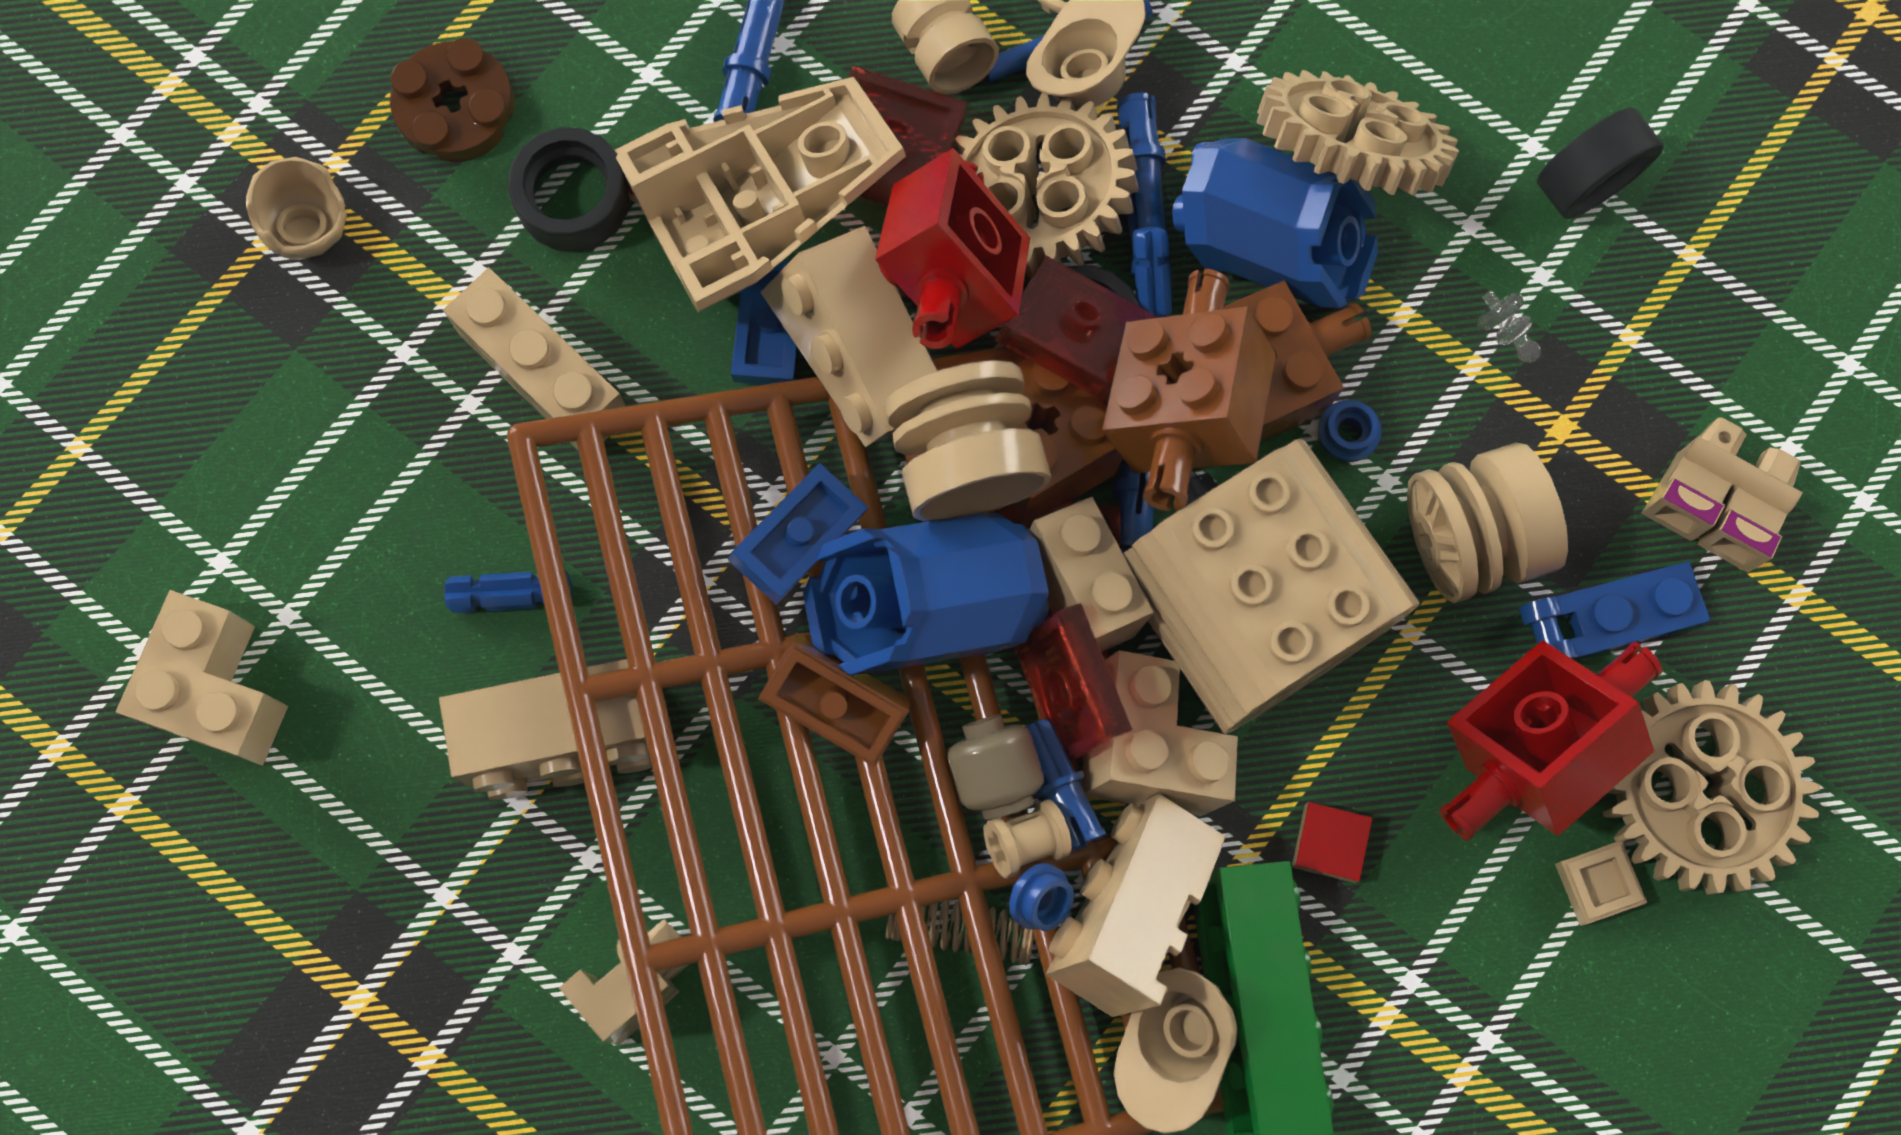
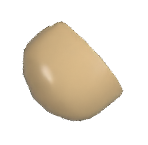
[246,157,347,260]

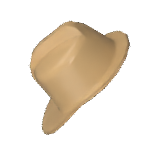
[1026,0,1145,111]
[1114,968,1237,1133]

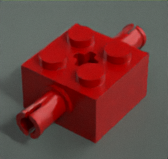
[875,148,1031,349]
[1439,640,1663,842]

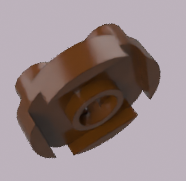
[390,38,515,162]

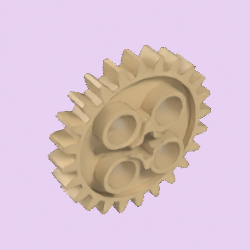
[1257,70,1459,195]
[955,93,1139,278]
[1602,680,1820,895]

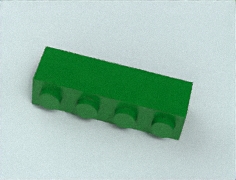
[1193,861,1334,1135]

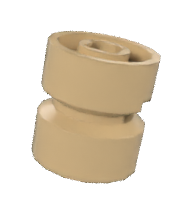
[892,0,999,95]

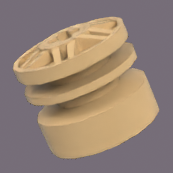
[884,360,1051,521]
[1407,442,1568,603]

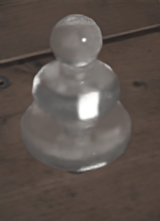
[1477,290,1541,363]

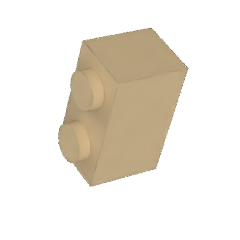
[1029,497,1154,662]

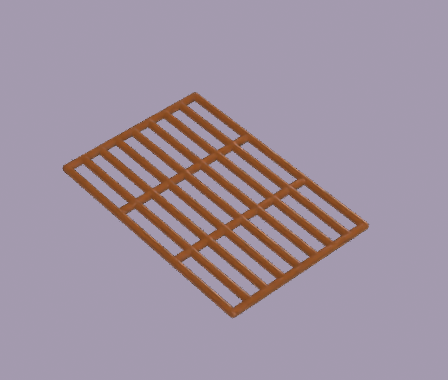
[507,346,1224,1135]

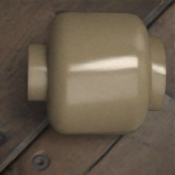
[947,714,1044,819]

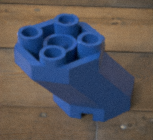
[1172,138,1378,308]
[803,513,1049,675]

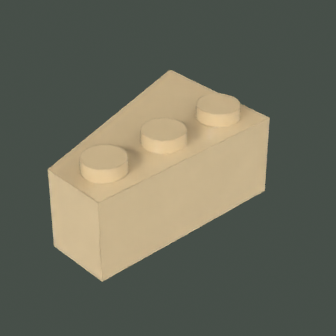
[760,226,937,447]
[1045,793,1226,1017]

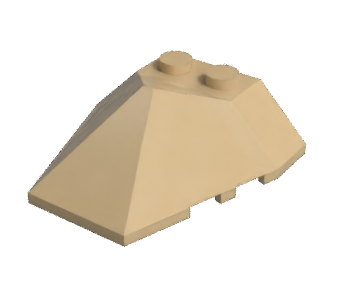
[615,77,906,313]

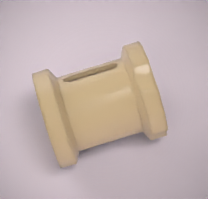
[984,799,1071,879]

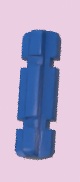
[1132,226,1172,320]
[444,571,573,613]

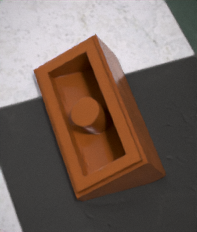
[758,633,910,767]

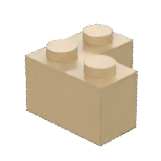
[116,590,288,766]
[1082,650,1238,816]

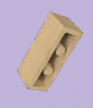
[443,267,626,450]

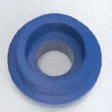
[1317,400,1382,462]
[1009,863,1074,931]

